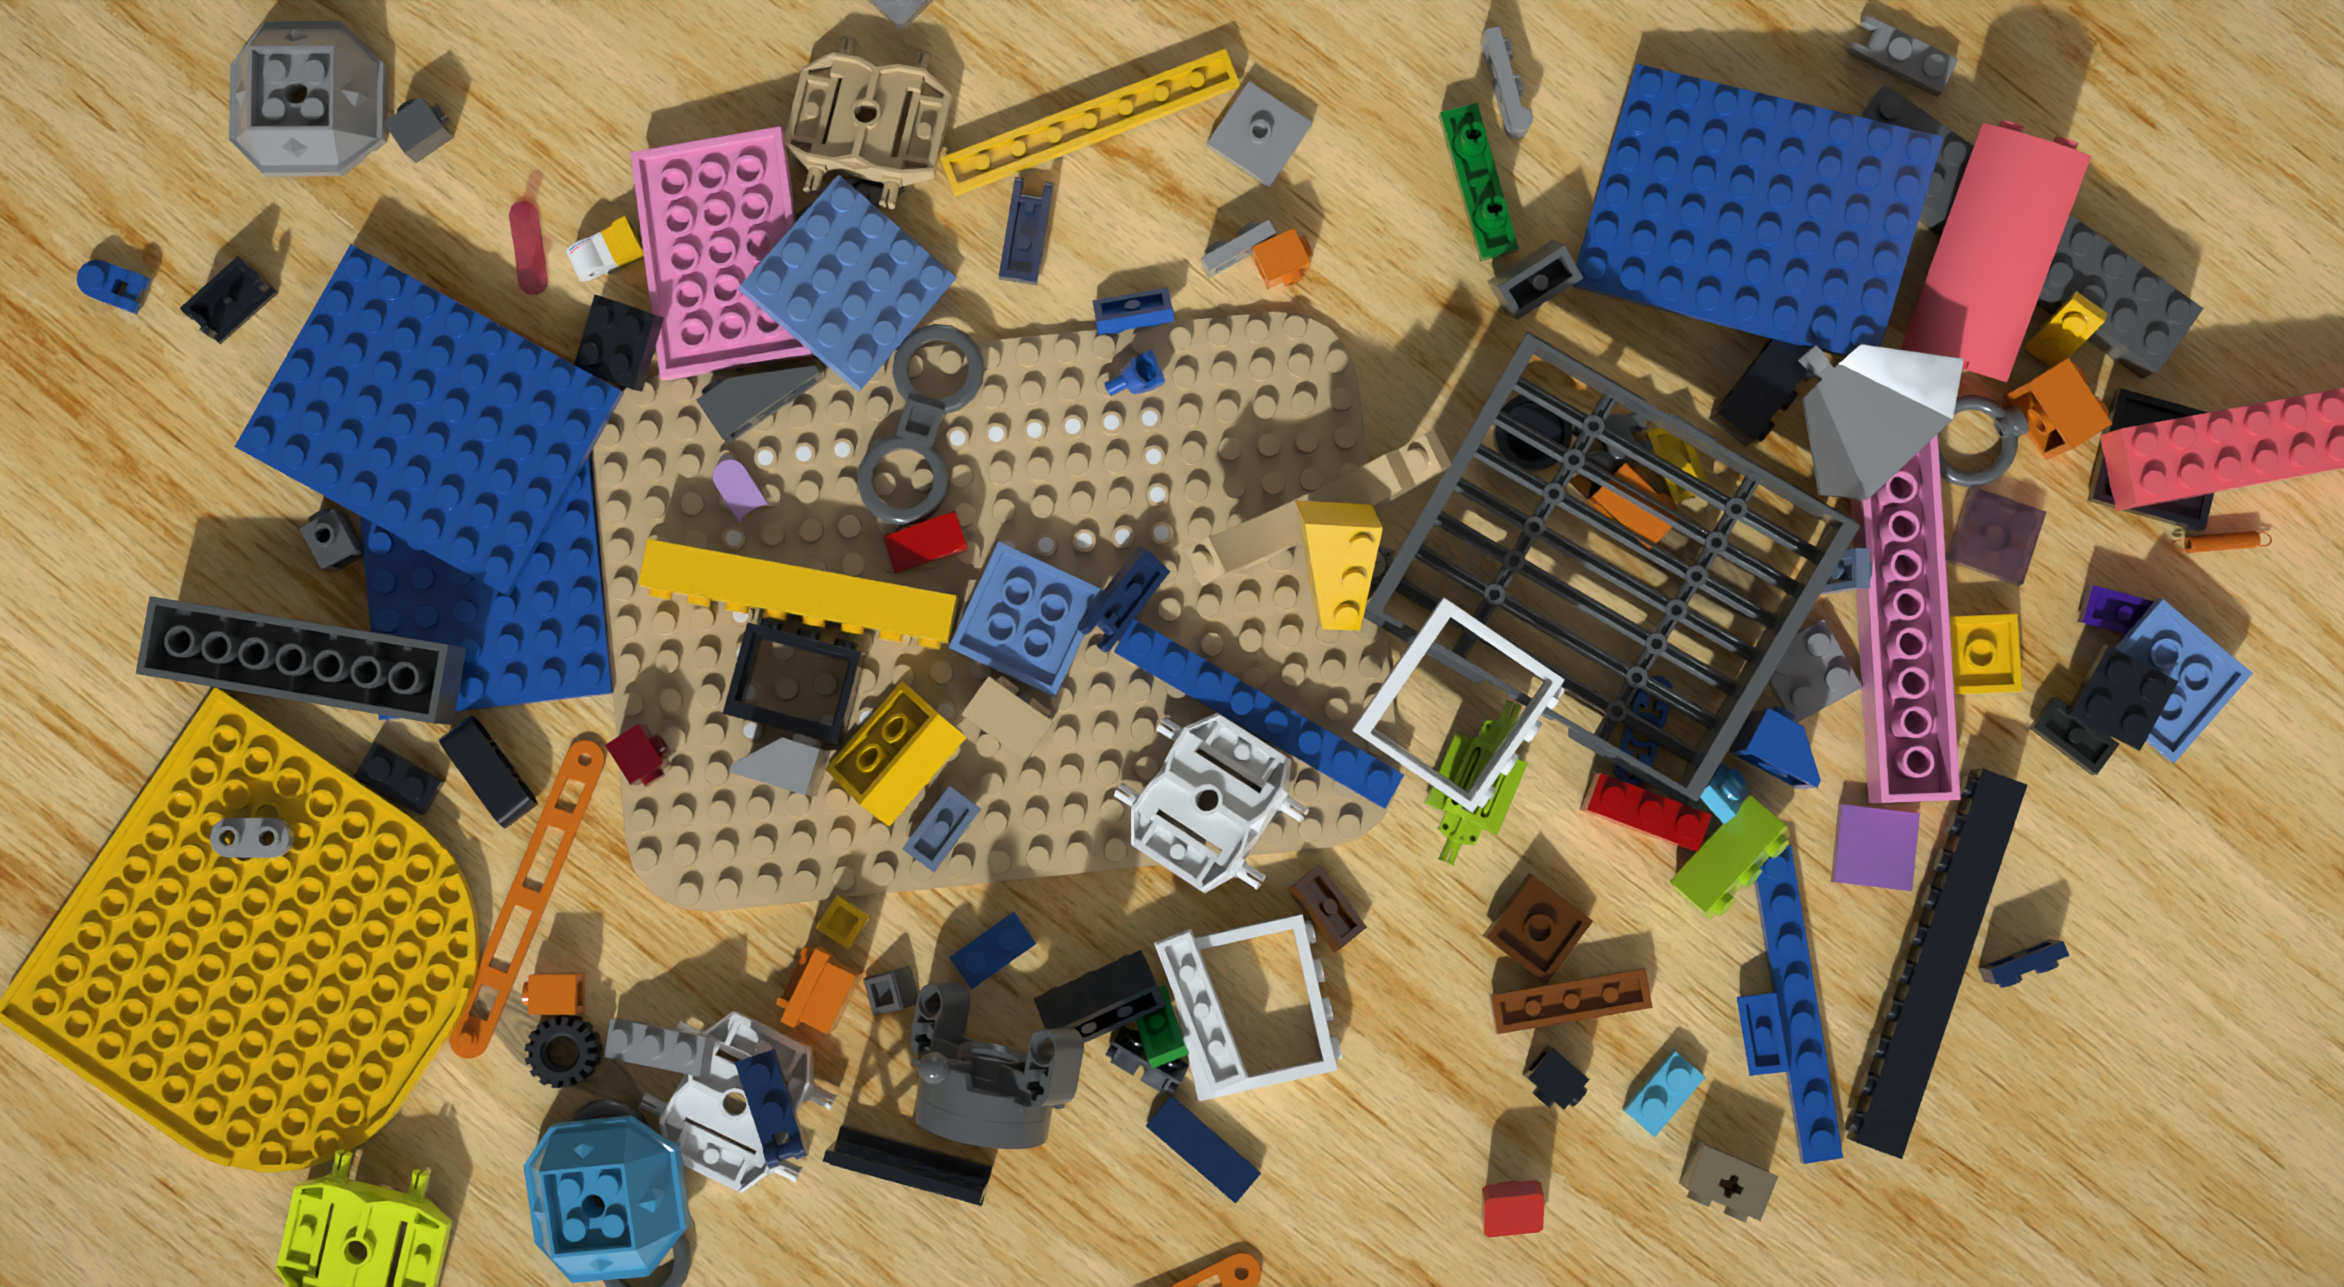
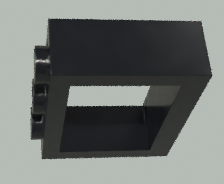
[722,618,866,745]

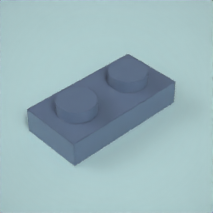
[1820,548,1873,595]
[902,785,982,872]

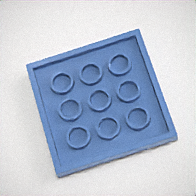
[738,175,957,392]

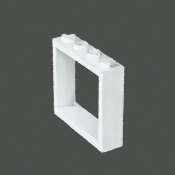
[1352,597,1565,813]
[1176,913,1342,1102]

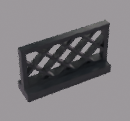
[823,1124,993,1206]

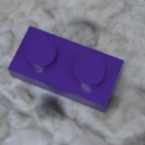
[2077,584,2154,635]

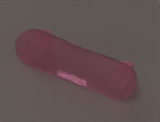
[509,201,548,295]

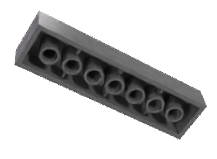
[136,596,467,725]

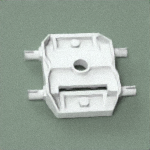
[1114,713,1309,893]
[639,1010,837,1193]

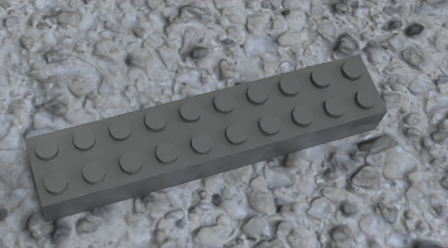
[1858,83,2204,379]

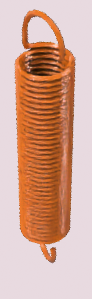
[2172,531,2272,553]

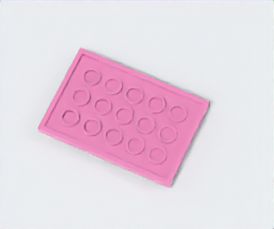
[630,126,815,381]

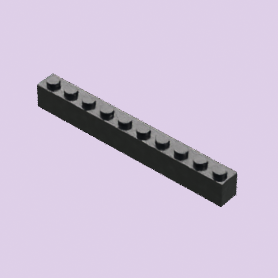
[1845,769,2027,1159]

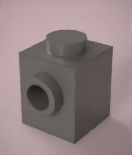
[383,96,454,163]
[299,509,364,573]

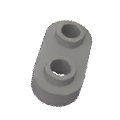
[210,818,294,858]

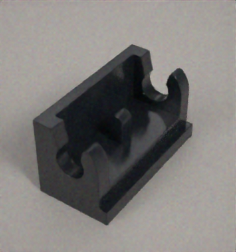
[180,256,278,344]

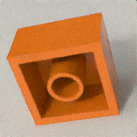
[2004,358,2112,460]

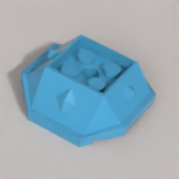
[523,1115,691,1283]

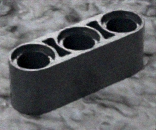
[439,715,538,829]

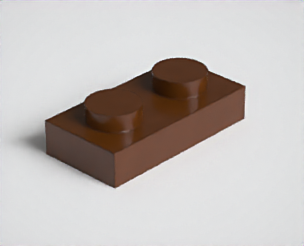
[1287,864,1367,952]

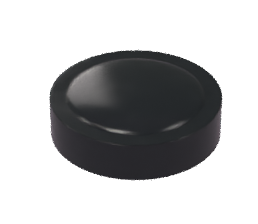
[1493,395,1573,472]

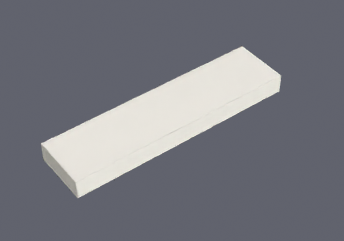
[1154,928,1249,1093]

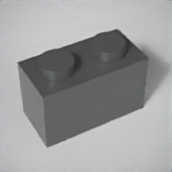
[1487,240,1583,320]

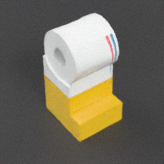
[566,216,644,281]

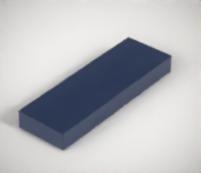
[1146,1095,1261,1204]

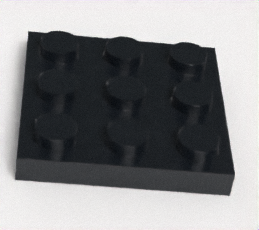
[2087,388,2214,532]

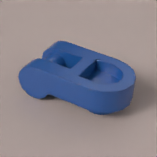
[77,260,152,315]

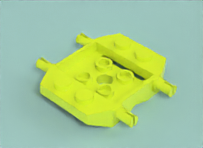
[275,1150,453,1287]

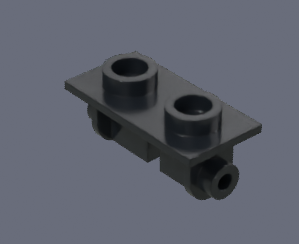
[1105,1025,1189,1095]

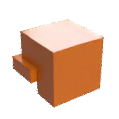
[775,945,863,1034]

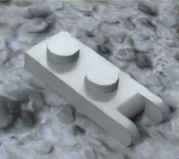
[1847,16,1958,97]

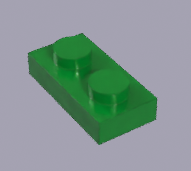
[1135,985,1189,1069]

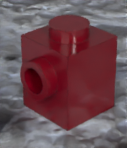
[605,723,671,787]

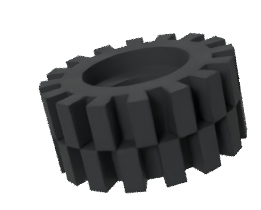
[524,1015,602,1088]

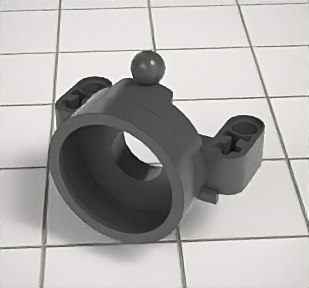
[910,983,1084,1149]

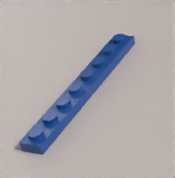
[1114,619,1404,809]
[1754,845,1843,1164]

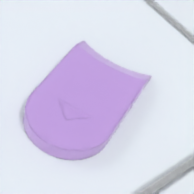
[713,459,768,523]

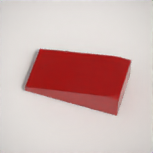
[883,511,969,574]

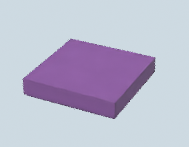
[1831,804,1920,891]

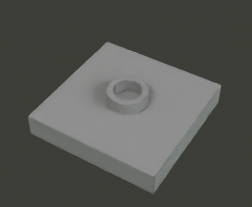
[1206,81,1313,188]

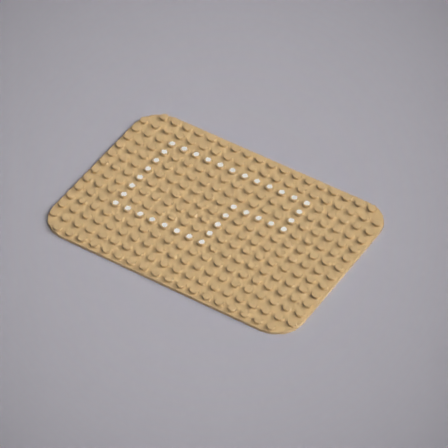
[592,311,1400,912]

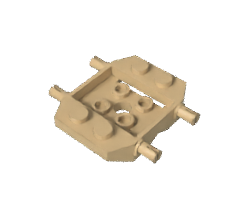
[784,36,953,209]

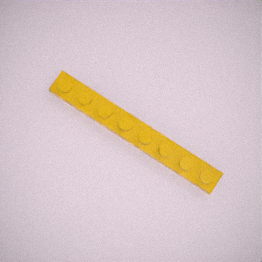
[940,48,1240,197]

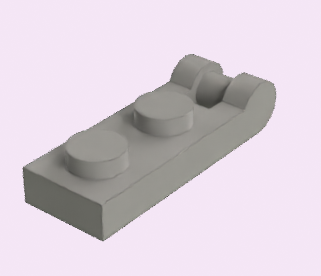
[1480,26,1533,140]

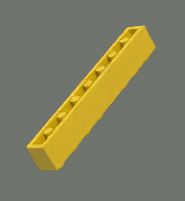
[638,539,959,650]

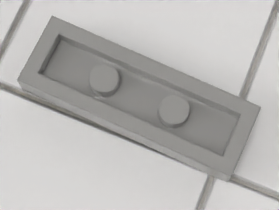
[604,1018,715,1077]

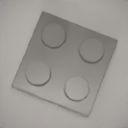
[1768,619,1862,723]

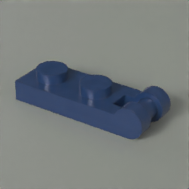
[735,1048,809,1169]

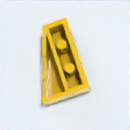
[1295,500,1383,631]

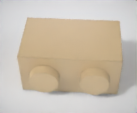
[961,676,1054,761]

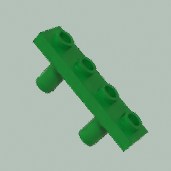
[1439,103,1519,262]

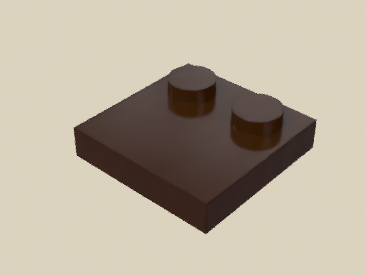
[1482,873,1593,984]

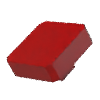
[1482,1180,1544,1237]

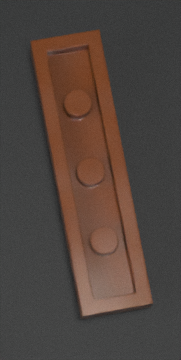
[1489,968,1653,1034]

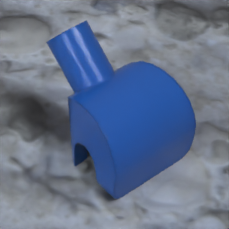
[1104,349,1165,396]

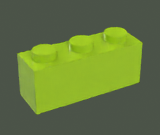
[1670,795,1790,920]

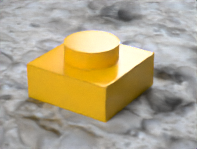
[815,895,871,949]

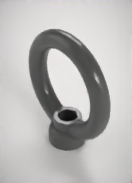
[1938,395,2029,487]

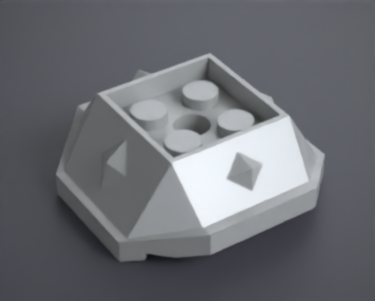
[229,21,388,177]

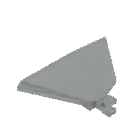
[1798,344,1964,500]

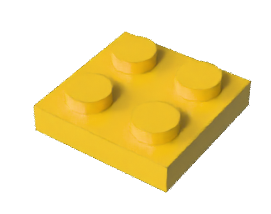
[1949,614,2023,695]

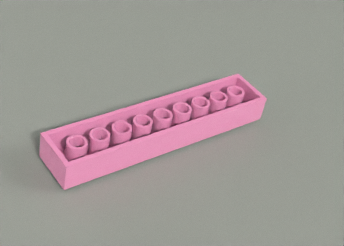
[1850,434,1961,803]

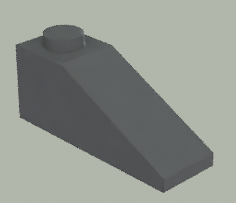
[696,365,825,444]

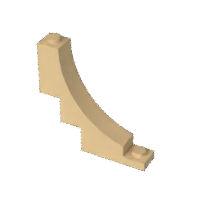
[1186,430,1452,586]

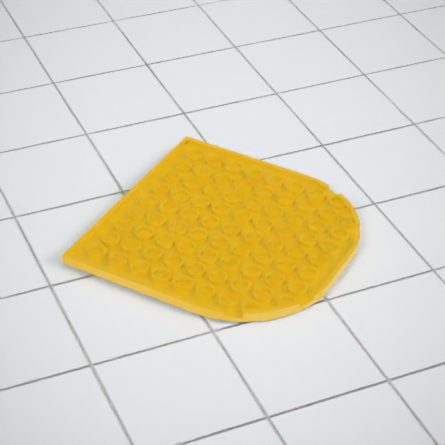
[0,687,480,1173]

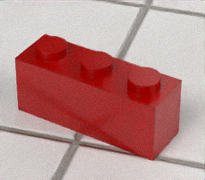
[1580,773,1712,852]

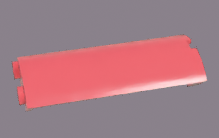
[1900,120,2091,382]

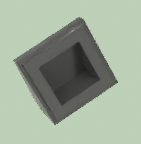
[863,966,918,1016]

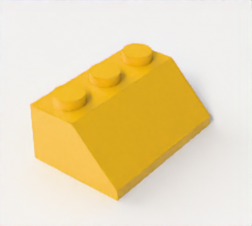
[825,681,967,827]

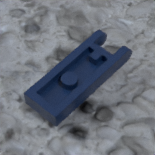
[999,177,1054,285]
[1077,545,1170,653]

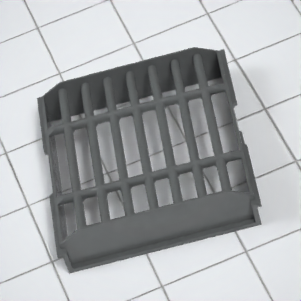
[1363,331,1860,805]

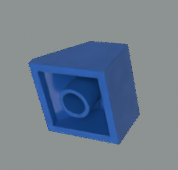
[1729,706,1821,789]

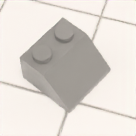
[729,733,831,796]

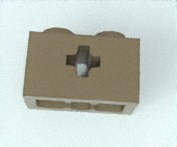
[1679,1140,1778,1223]

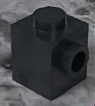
[1522,1045,1590,1110]

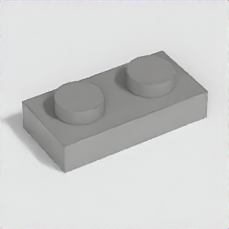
[1201,220,1276,279]

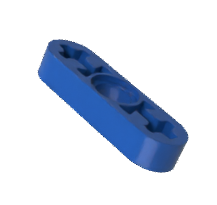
[1612,676,1673,785]

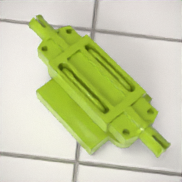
[1424,700,1528,866]

